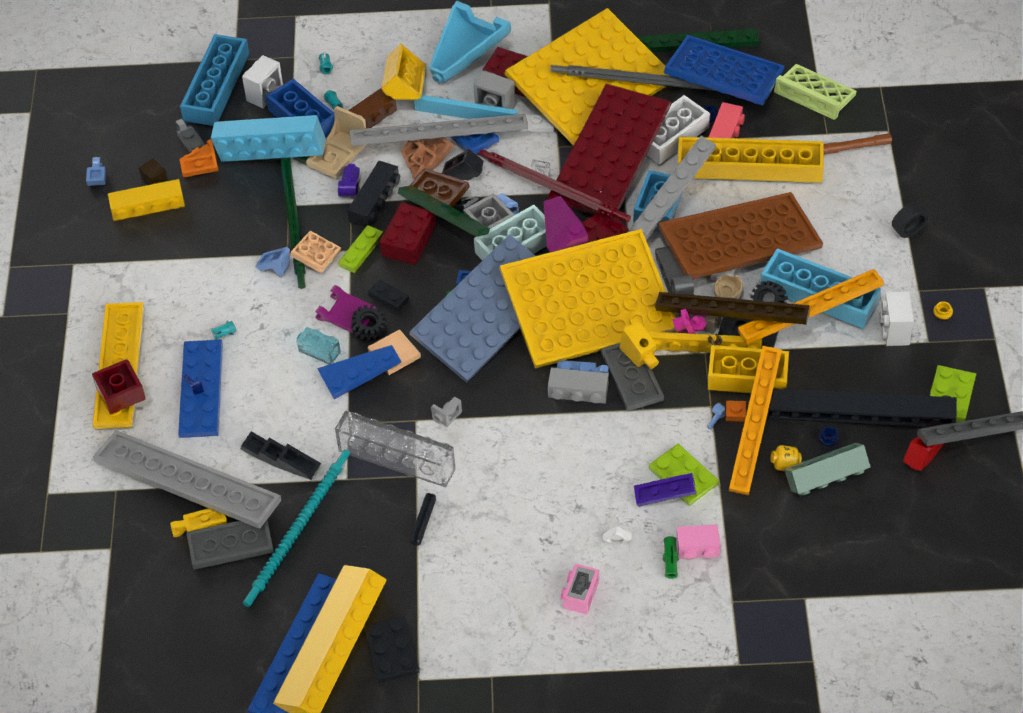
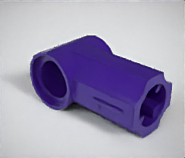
[338,164,360,198]

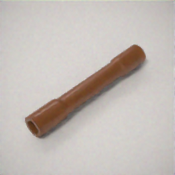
[823,133,892,155]

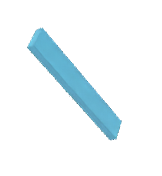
[414,95,518,119]

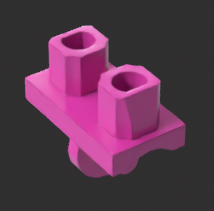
[673,309,706,334]

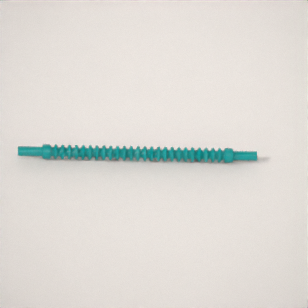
[243,449,350,607]

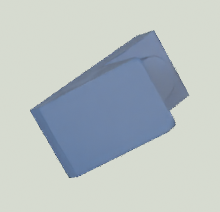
[255,247,290,277]

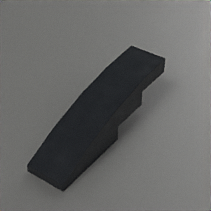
[240,431,321,479]

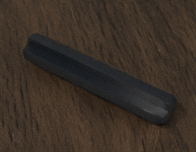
[410,493,436,546]

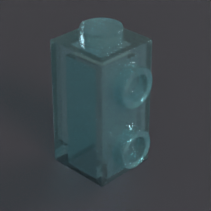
[296,327,341,365]

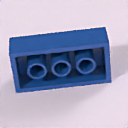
[266,79,335,138]

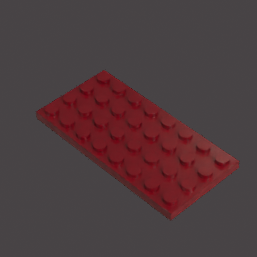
[547,84,671,215]

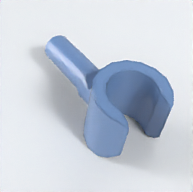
[707,403,725,430]

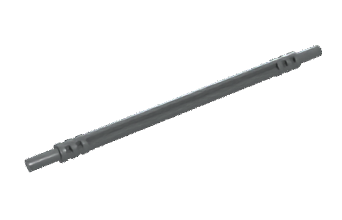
[550,65,717,91]

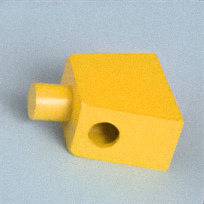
[619,320,659,369]

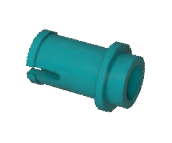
[319,53,333,74]
[324,90,343,110]
[211,320,236,340]

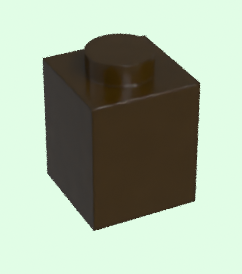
[139,158,168,185]

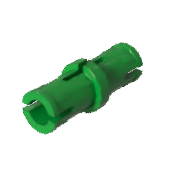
[663,536,679,579]

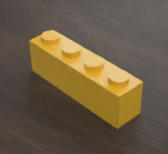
[108,179,185,221]

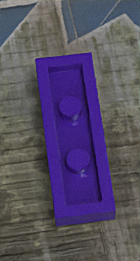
[634,473,697,507]

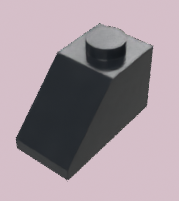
[442,149,484,181]

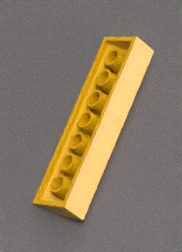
[678,137,824,183]
[273,565,387,713]

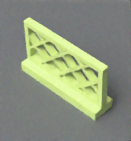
[774,64,857,120]

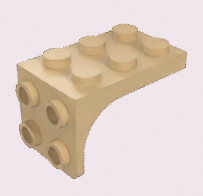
[306,106,366,179]

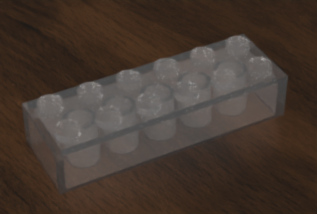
[335,411,456,488]

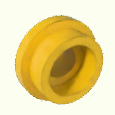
[933,302,953,320]

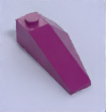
[544,196,588,253]

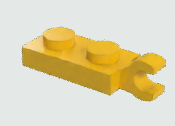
[170,508,227,537]

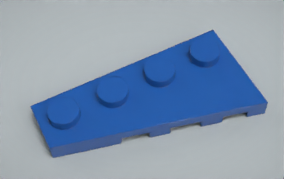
[317,345,401,399]

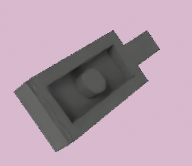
[175,119,205,154]

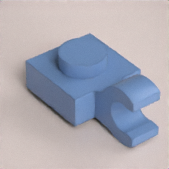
[86,157,106,186]

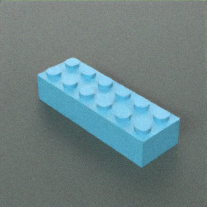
[211,115,326,162]
[760,248,881,329]

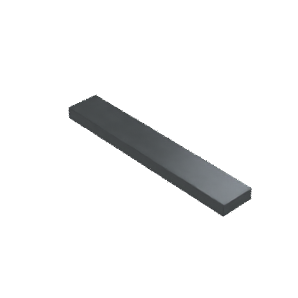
[917,411,1023,446]

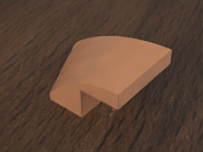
[401,137,455,180]

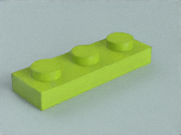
[338,225,383,273]

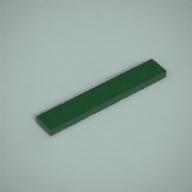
[398,185,490,237]

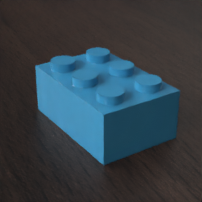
[633,170,683,229]

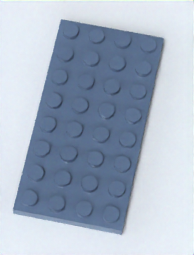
[409,234,535,383]

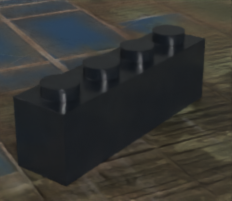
[347,161,400,227]

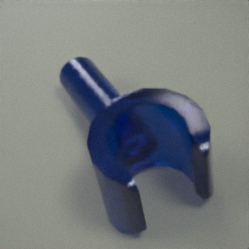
[184,375,204,395]

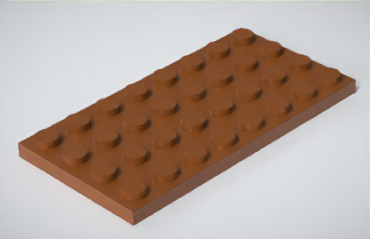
[658,192,823,279]

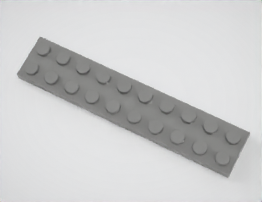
[93,430,281,529]

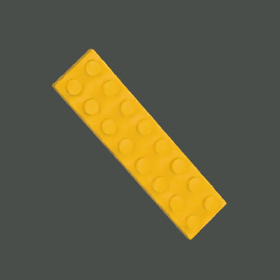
[92,302,144,429]

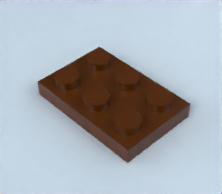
[410,168,470,208]

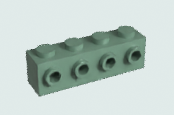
[785,443,870,495]

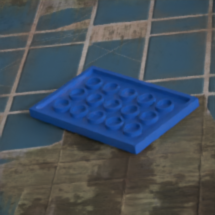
[664,35,785,105]

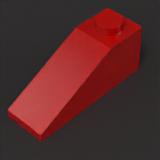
[903,436,944,471]

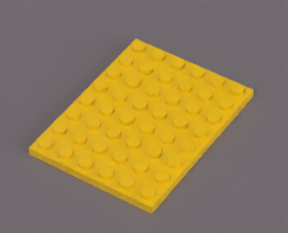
[505,8,670,146]
[499,229,676,368]

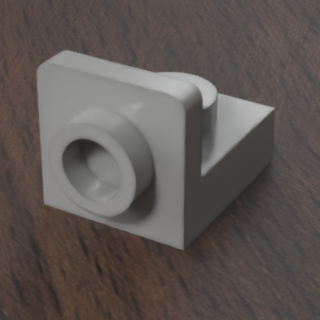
[431,397,462,427]

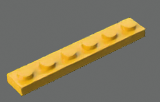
[648,332,762,353]

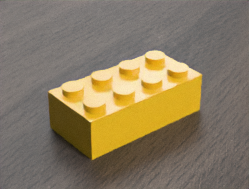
[707,345,789,393]

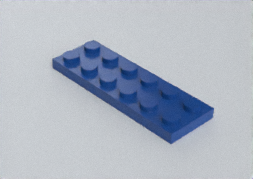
[178,339,223,438]

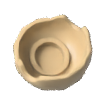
[714,274,743,299]

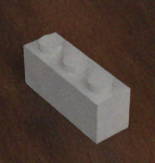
[548,368,609,404]

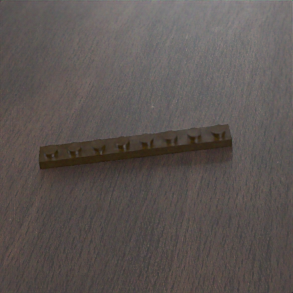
[655,292,810,325]

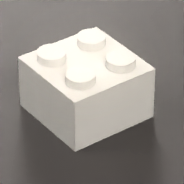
[242,55,283,108]
[879,291,914,346]

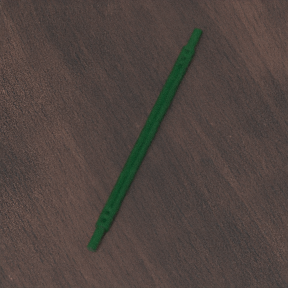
[280,157,306,289]

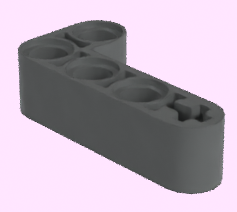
[655,246,694,295]

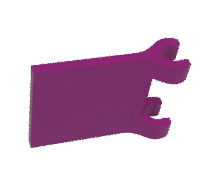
[315,285,376,334]

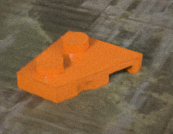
[180,139,218,178]

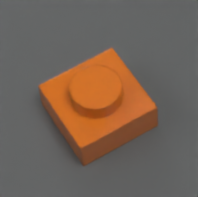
[726,401,746,422]

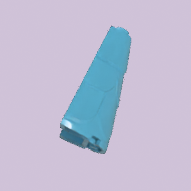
[429,1,511,83]

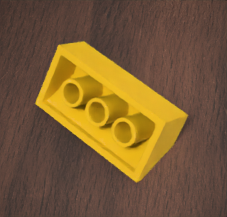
[381,43,426,99]

